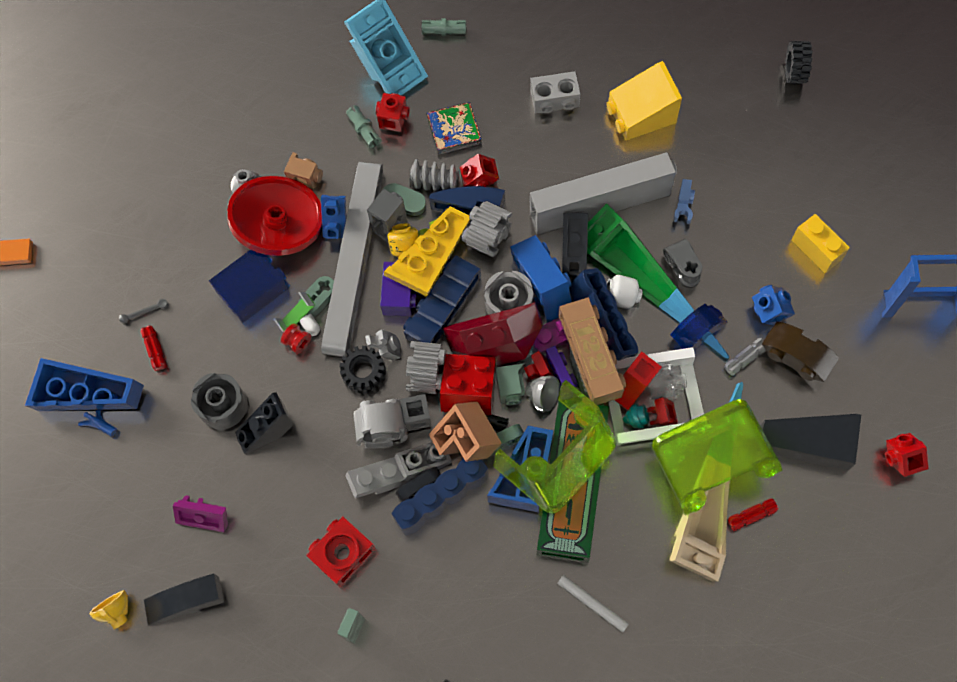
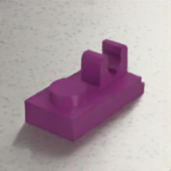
[533,318,568,354]
[173,495,228,533]

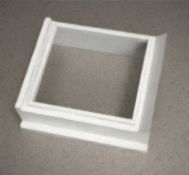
[608,347,711,446]

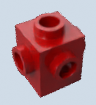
[376,93,410,132]
[459,154,499,187]
[885,433,929,477]

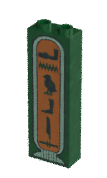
[537,397,609,563]

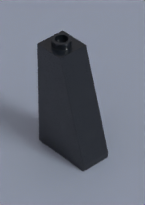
[753,414,861,470]

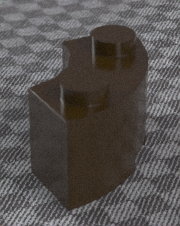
[762,321,839,382]

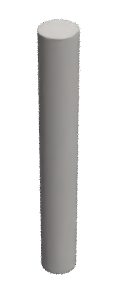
[557,575,629,632]

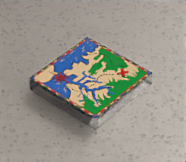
[426,102,482,155]

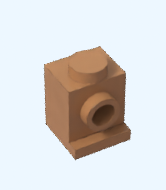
[284,152,323,190]

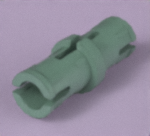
[422,18,466,36]
[346,105,382,148]

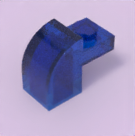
[670,303,728,349]

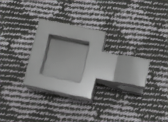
[365,329,401,361]

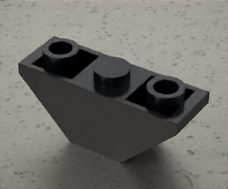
[235,392,293,454]

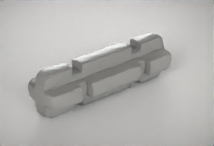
[724,338,766,376]

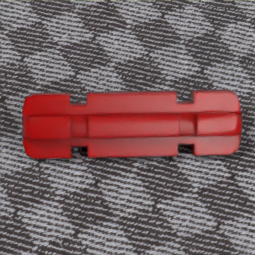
[140,325,167,371]
[728,498,778,531]

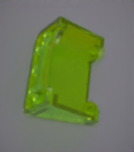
[652,399,783,515]

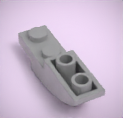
[345,442,452,498]

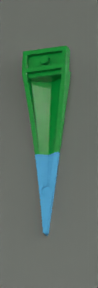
[588,203,730,359]

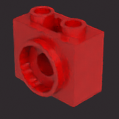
[306,516,376,588]

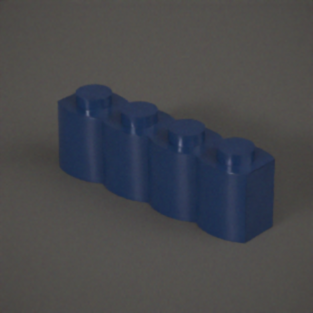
[403,256,481,344]
[569,268,638,361]
[392,459,489,535]

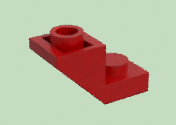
[614,351,662,410]

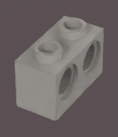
[530,71,580,113]

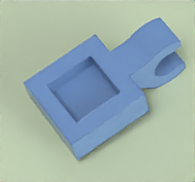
[673,179,695,224]

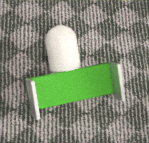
[274,292,320,336]

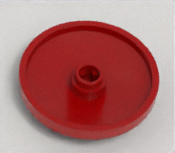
[227,176,322,256]

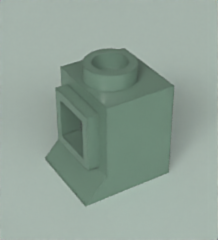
[496,363,525,405]

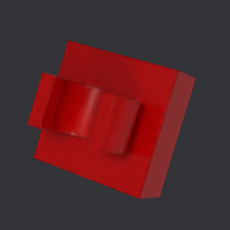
[524,351,555,380]
[647,397,678,427]

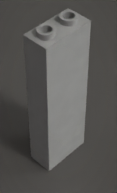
[530,152,677,235]

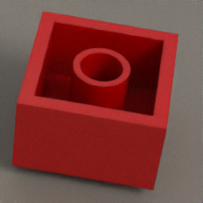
[440,354,496,415]

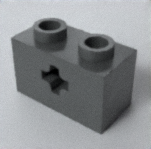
[367,189,408,241]

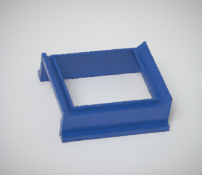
[882,254,957,318]

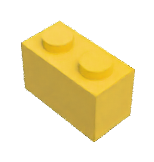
[792,214,850,273]

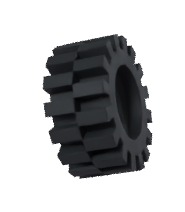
[785,41,813,83]
[339,345,386,394]

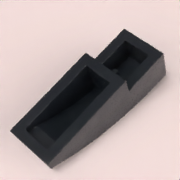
[144,573,224,626]

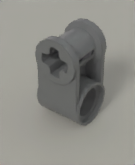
[663,239,703,288]

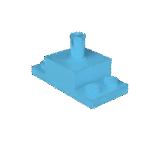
[344,0,428,96]

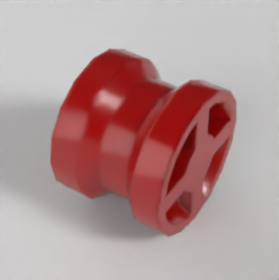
[280,323,311,354]

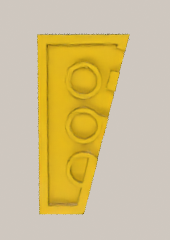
[384,207,471,296]

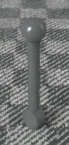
[119,299,168,324]

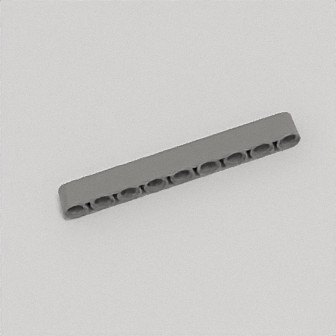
[321,162,383,357]

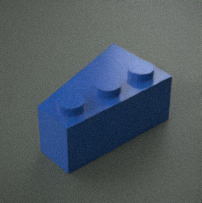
[510,235,572,323]
[487,426,554,512]

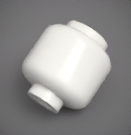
[607,275,642,309]

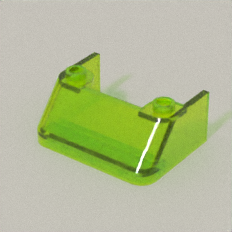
[493,380,616,513]

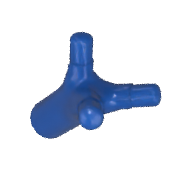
[78,410,117,437]

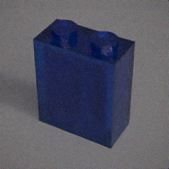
[209,250,288,323]

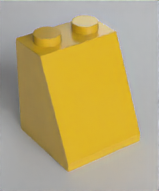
[607,61,682,141]

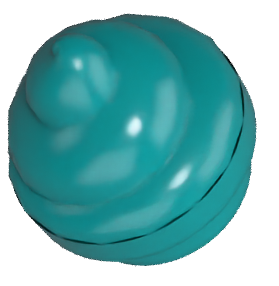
[622,403,650,429]

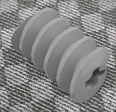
[409,159,460,192]

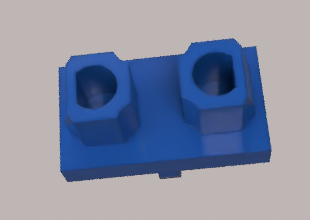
[321,195,347,239]

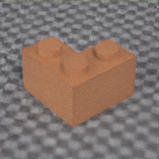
[429,402,502,462]

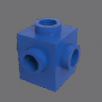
[752,285,795,325]

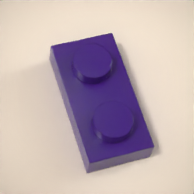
[546,346,578,398]

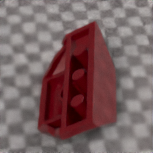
[443,303,543,366]

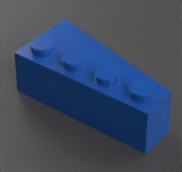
[25,358,144,411]

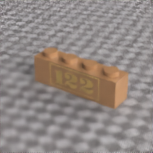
[559,297,626,406]

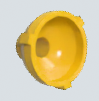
[89,590,128,629]

